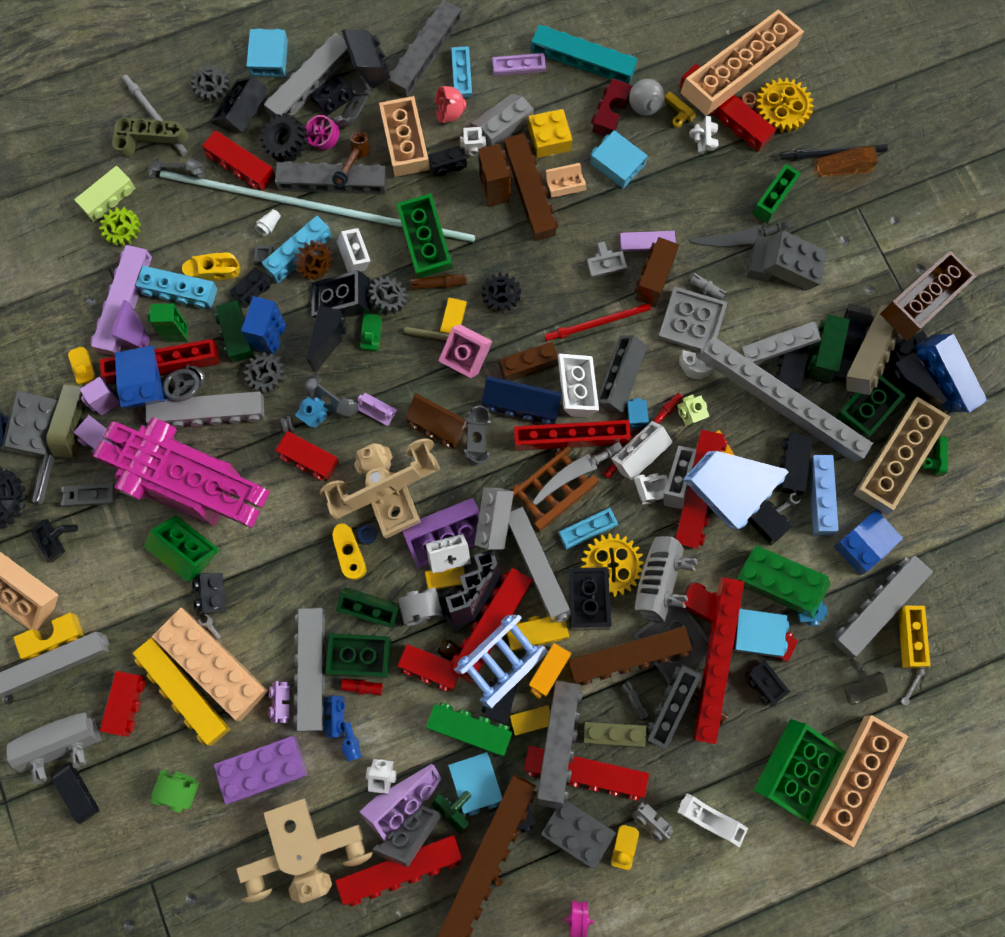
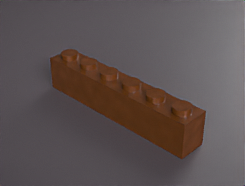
[504,133,558,241]
[569,626,692,686]

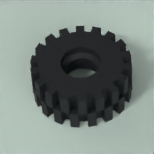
[260,113,309,162]

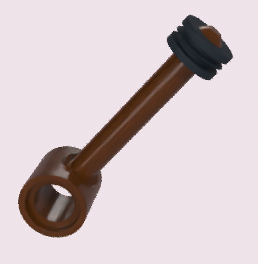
[332,132,369,187]

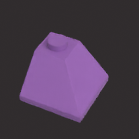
[111,300,150,350]

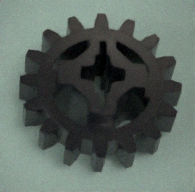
[481,272,521,313]

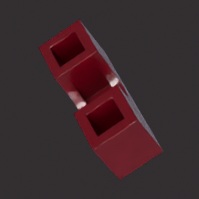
[591,79,633,136]

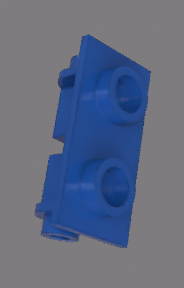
[324,696,345,738]

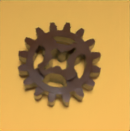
[293,240,333,281]

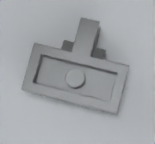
[586,242,627,278]

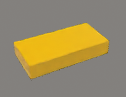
[440,298,467,334]
[425,566,465,590]
[510,705,550,736]

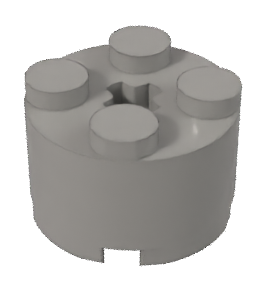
[399,588,443,626]

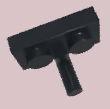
[30,519,78,563]

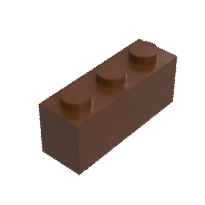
[499,341,558,381]

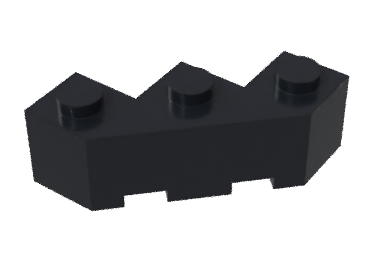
[836,303,874,378]
[445,549,502,627]

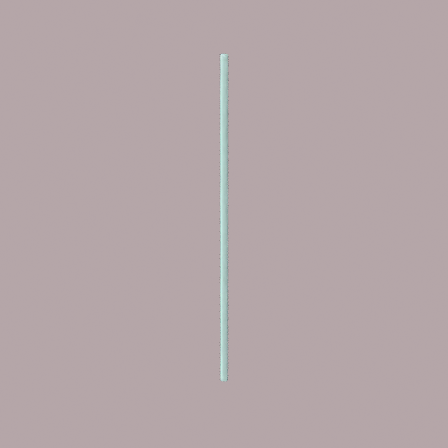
[160,170,475,242]

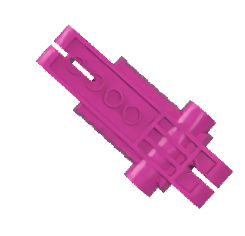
[92,417,270,528]

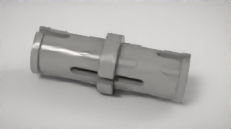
[689,273,726,300]

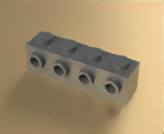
[597,335,647,413]
[646,663,701,749]

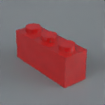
[276,431,339,481]
[398,644,459,692]
[100,671,146,737]

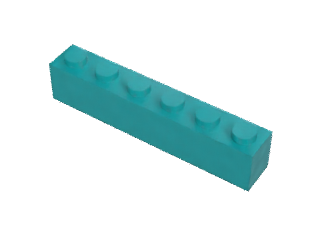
[531,24,638,84]

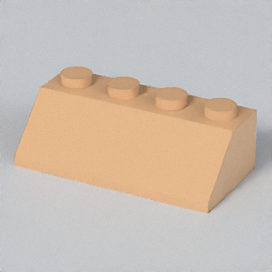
[0,552,59,630]

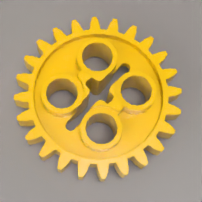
[755,78,814,133]
[580,533,644,597]

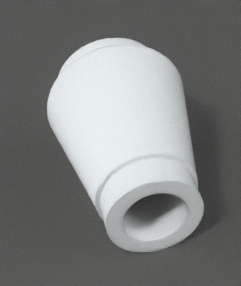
[255,209,281,236]

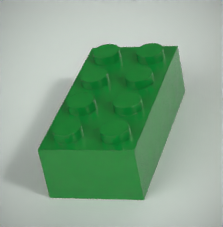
[396,193,453,278]
[737,545,831,619]
[426,702,512,757]

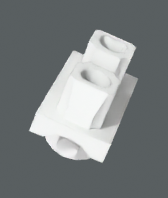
[689,116,718,154]

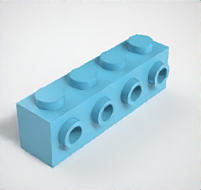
[262,216,332,283]
[136,266,217,309]

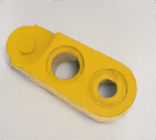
[182,252,240,281]
[332,523,367,581]

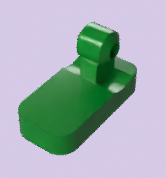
[360,314,382,352]
[921,436,948,476]

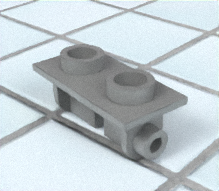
[631,802,673,844]

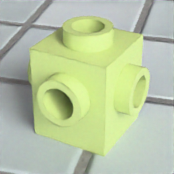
[677,395,710,426]

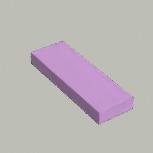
[492,53,546,76]
[620,231,676,252]

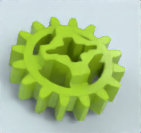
[99,207,141,246]

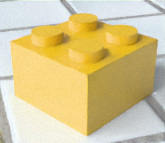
[527,109,573,158]

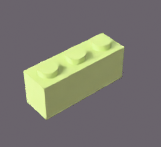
[74,166,135,222]

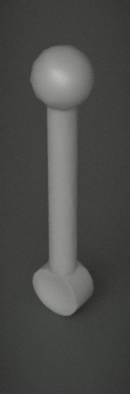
[900,668,925,706]

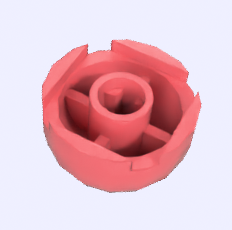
[435,86,466,123]

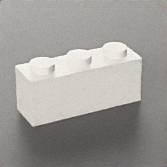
[611,421,673,480]

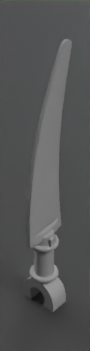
[533,442,622,505]

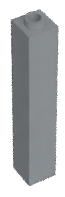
[508,507,570,623]
[0,631,109,698]

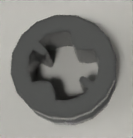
[281,415,295,434]

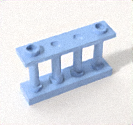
[454,615,548,708]

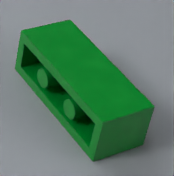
[752,164,801,224]
[147,303,188,342]

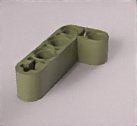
[112,118,189,157]
[47,383,85,458]

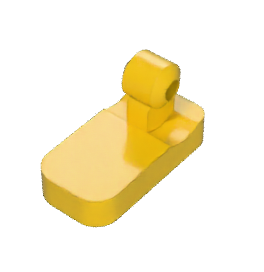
[665,91,696,128]
[68,347,97,385]
[611,825,639,870]

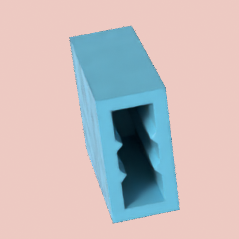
[247,28,288,77]
[590,130,648,189]
[732,609,789,657]
[449,752,502,816]

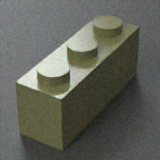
[582,722,646,747]

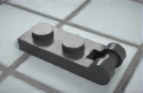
[60,484,115,508]

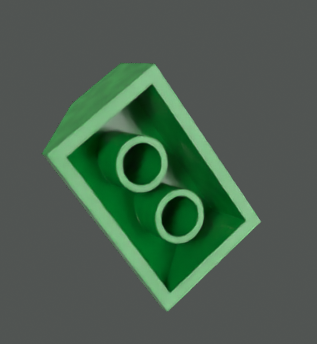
[144,515,219,582]

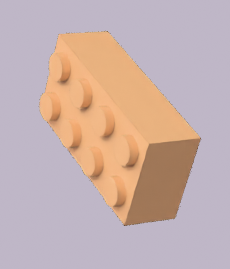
[379,96,430,177]

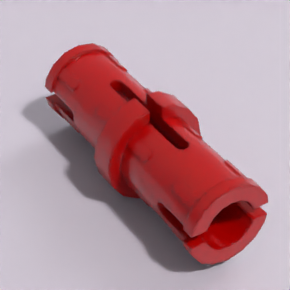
[341,678,383,696]

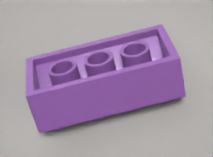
[402,498,480,569]

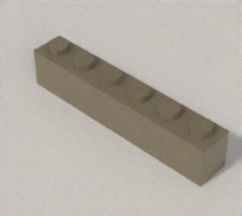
[846,305,900,395]

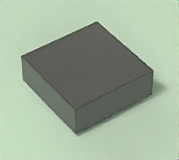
[253,246,274,265]

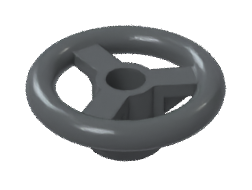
[162,369,200,402]

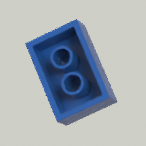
[241,296,286,355]

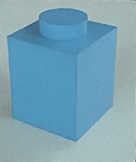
[626,398,649,428]

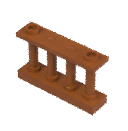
[510,446,599,533]

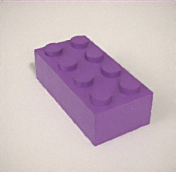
[214,736,308,805]

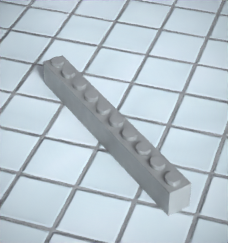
[697,336,873,463]

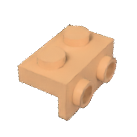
[545,163,586,198]

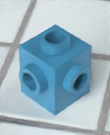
[295,397,329,428]
[797,600,827,626]

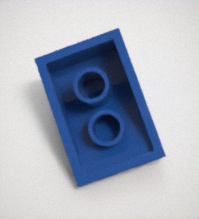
[115,345,165,409]
[834,509,903,576]

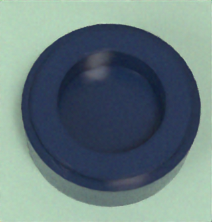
[357,525,377,545]

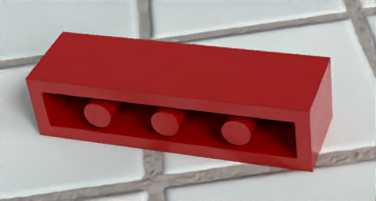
[202,130,275,191]

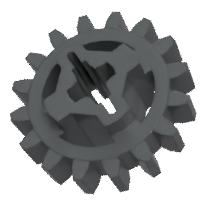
[190,64,230,102]
[367,276,408,315]
[244,352,286,394]

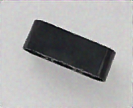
[50,762,99,824]

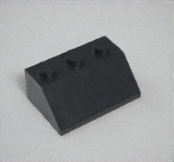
[342,29,391,89]
[210,76,269,134]

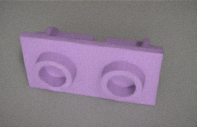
[357,393,397,426]
[268,681,290,723]

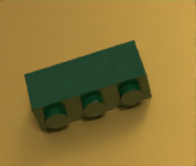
[214,300,254,363]
[335,587,400,628]

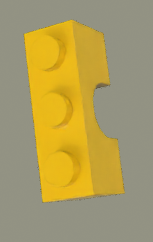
[13,613,84,661]

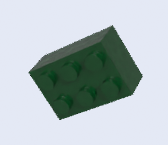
[805,314,850,384]
[835,375,905,439]
[326,633,392,679]

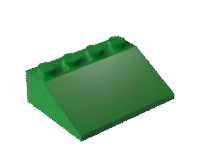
[753,719,846,825]

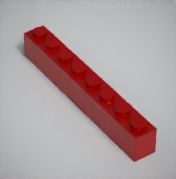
[692,578,744,744]

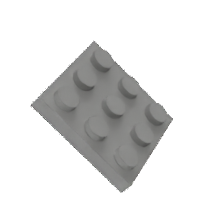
[658,286,728,351]

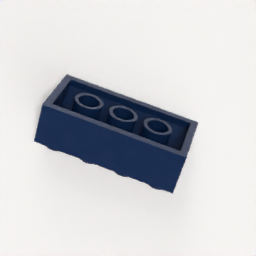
[482,376,562,425]

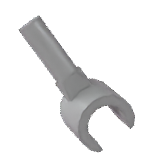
[776,493,801,513]
[198,614,221,640]

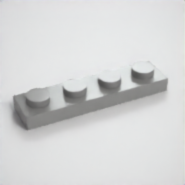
[743,322,821,364]

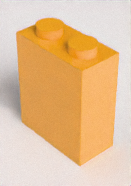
[528,643,571,699]

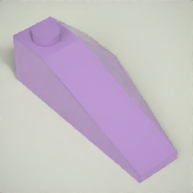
[360,764,442,842]

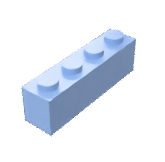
[809,455,838,536]

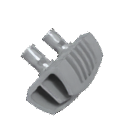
[635,536,697,623]
[7,712,102,784]

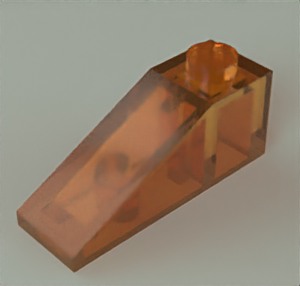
[816,146,878,177]

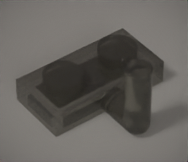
[843,658,888,706]

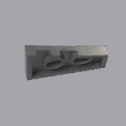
[372,806,441,868]

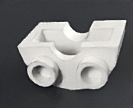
[679,350,715,380]
[634,473,668,505]

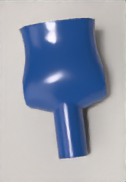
[341,722,363,762]

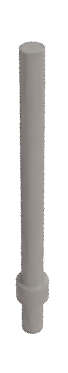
[122,75,188,156]

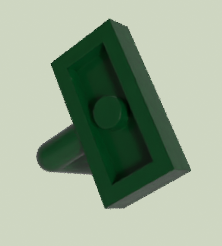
[431,791,472,834]

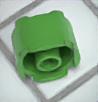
[151,770,200,812]

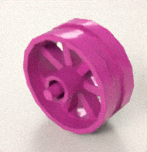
[306,115,339,151]
[564,900,594,937]

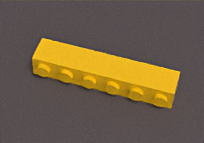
[133,637,231,746]

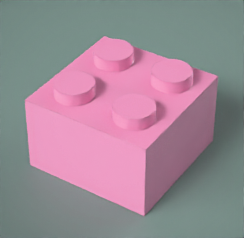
[438,325,493,378]

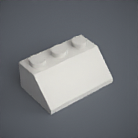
[558,354,599,417]

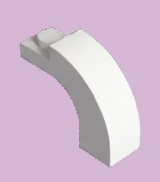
[678,793,749,847]

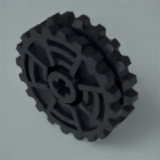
[0,467,27,528]

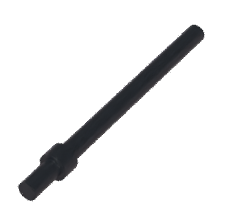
[780,144,888,160]

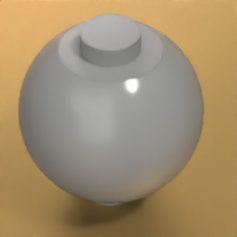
[629,79,665,116]

